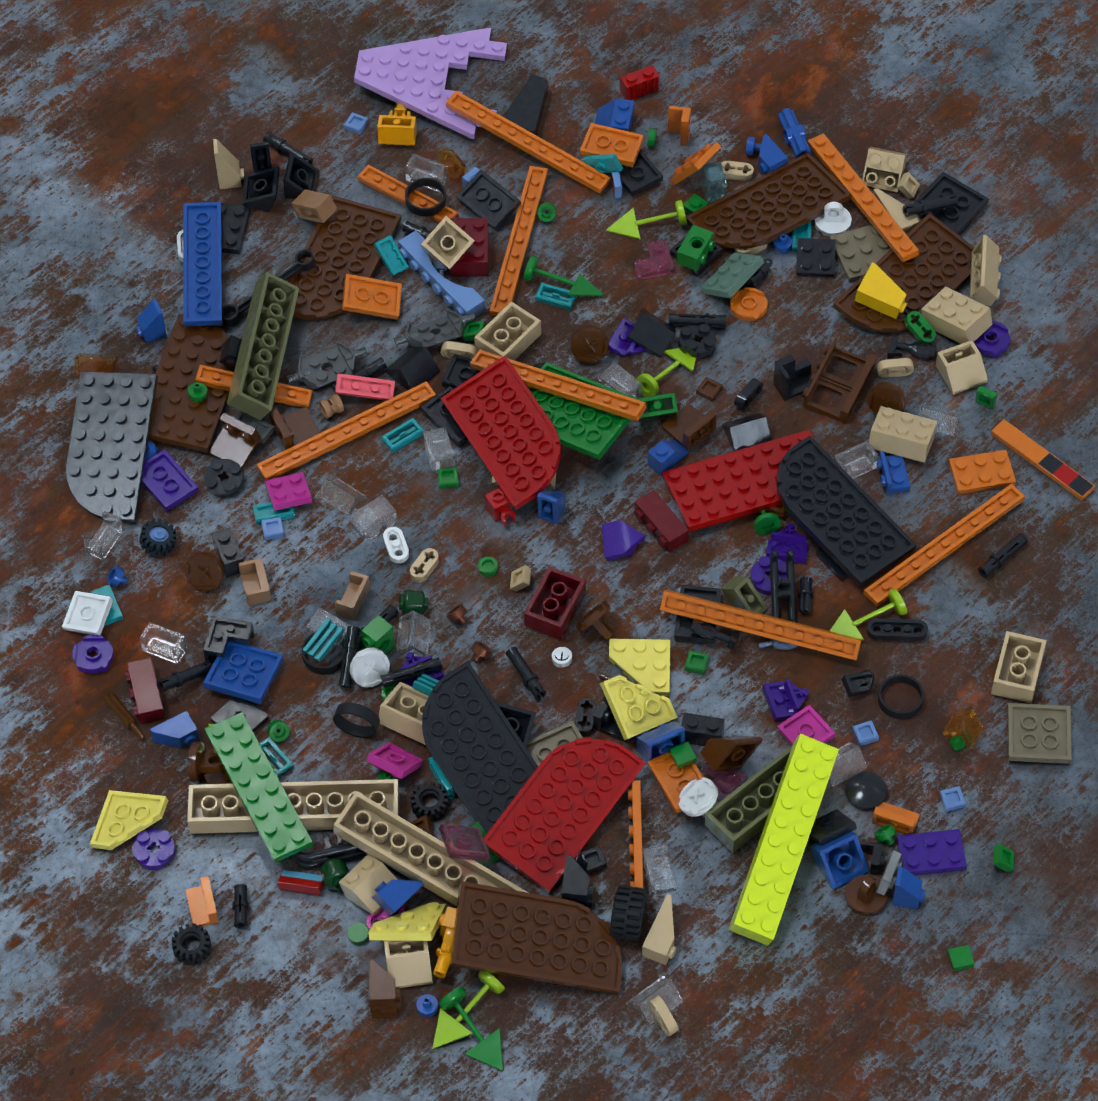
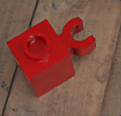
[485,487,516,526]

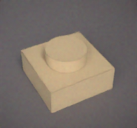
[897,172,920,199]
[510,565,531,592]

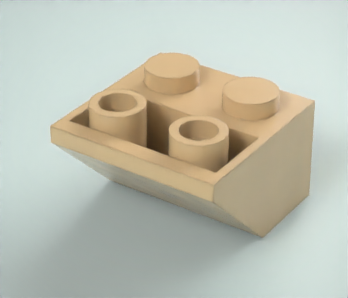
[862,147,907,192]
[936,340,988,395]
[384,941,433,988]

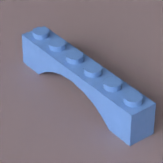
[398,230,485,318]

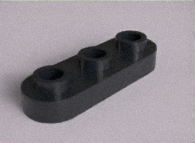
[867,618,928,641]

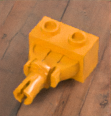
[377,103,417,146]
[433,907,457,978]

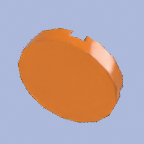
[730,287,768,322]

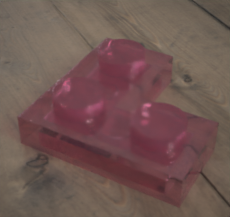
[634,239,675,280]
[702,762,748,794]

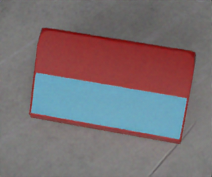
[278,869,323,895]

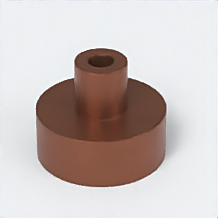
[446,603,467,625]
[471,641,492,662]

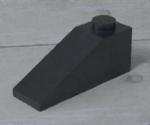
[250,142,272,172]

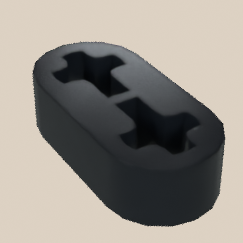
[734,378,763,410]
[575,698,596,737]

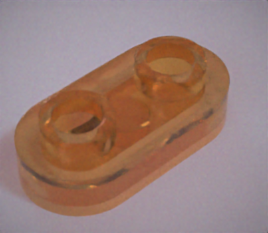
[438,148,466,180]

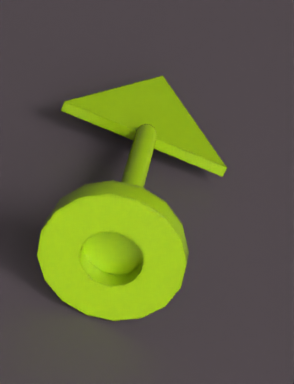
[606,200,687,240]
[635,348,696,397]
[830,588,907,640]
[432,971,505,1049]

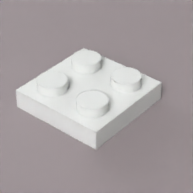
[62,591,113,635]

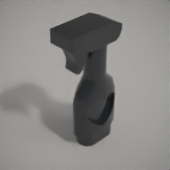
[887,336,937,359]
[690,619,740,650]

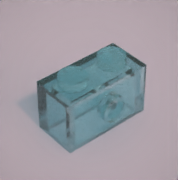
[702,162,727,204]

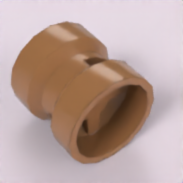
[318,394,344,419]

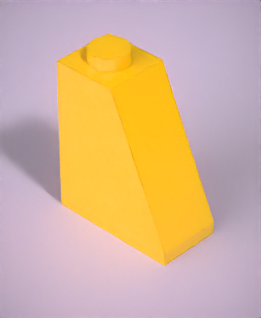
[854,262,907,319]

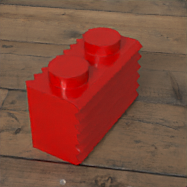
[619,65,659,100]

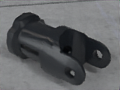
[745,258,773,288]

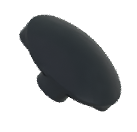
[845,772,887,811]

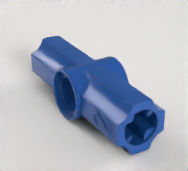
[778,108,811,158]

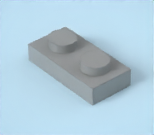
[877,850,902,895]

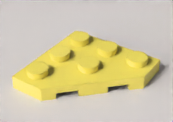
[609,639,670,696]
[600,675,678,740]
[90,790,168,850]
[368,902,447,941]

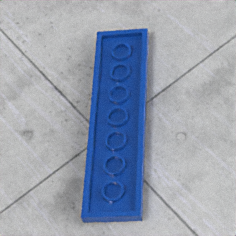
[183,202,222,326]

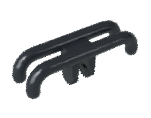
[770,550,797,623]
[293,832,368,869]

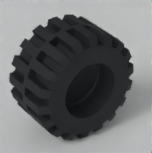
[610,884,648,942]

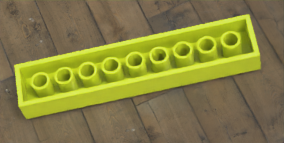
[728,734,839,946]

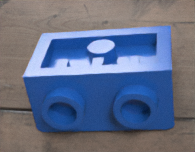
[876,451,910,494]

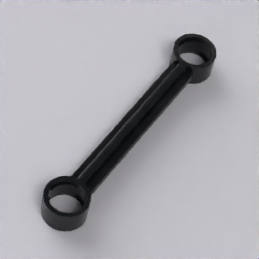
[222,249,316,326]

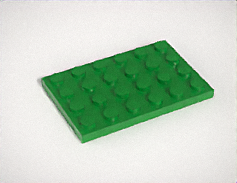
[527,362,642,460]

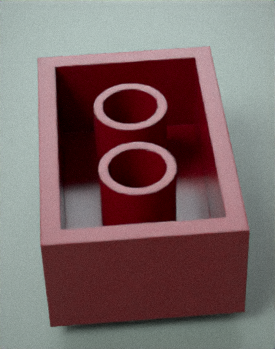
[450,218,489,277]
[524,566,586,640]

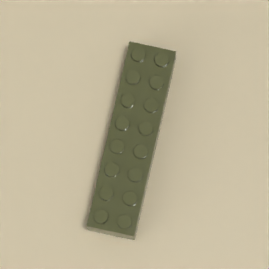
[227,272,299,420]

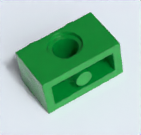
[677,225,715,271]
[638,393,678,419]
[361,615,395,656]

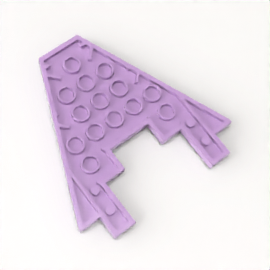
[354,28,507,139]

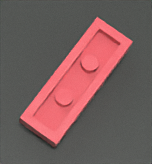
[335,373,395,401]

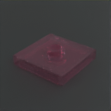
[439,823,490,862]

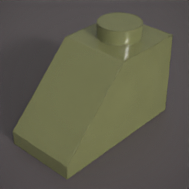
[721,576,768,614]

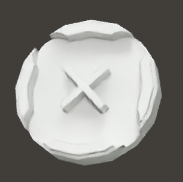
[814,202,852,237]
[350,648,390,688]
[679,777,718,817]

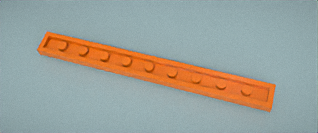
[446,91,611,194]
[808,133,919,262]
[490,166,548,316]
[470,349,647,421]
[256,381,436,480]
[864,483,1025,607]
[660,589,862,660]

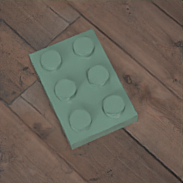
[701,252,765,298]

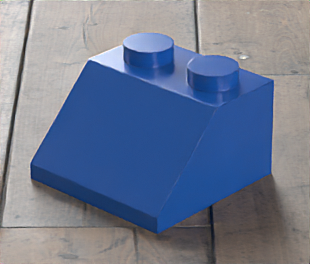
[595,99,634,132]
[636,721,685,767]
[810,831,869,889]

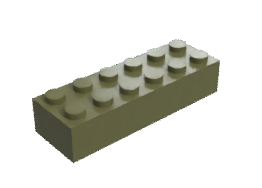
[704,745,793,853]

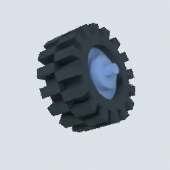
[139,519,177,557]

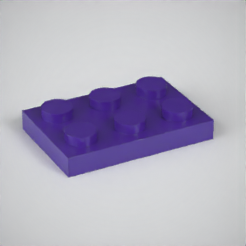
[142,449,199,511]
[897,829,967,875]

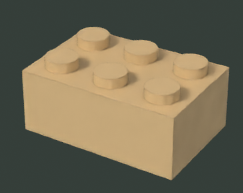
[921,287,992,344]
[474,301,541,360]
[868,406,937,463]
[991,631,1047,704]

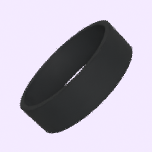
[405,178,446,217]
[302,630,345,675]
[878,674,924,719]
[333,702,380,738]

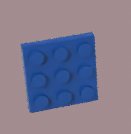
[203,641,283,704]

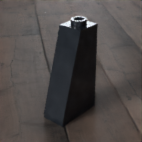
[503,74,548,136]

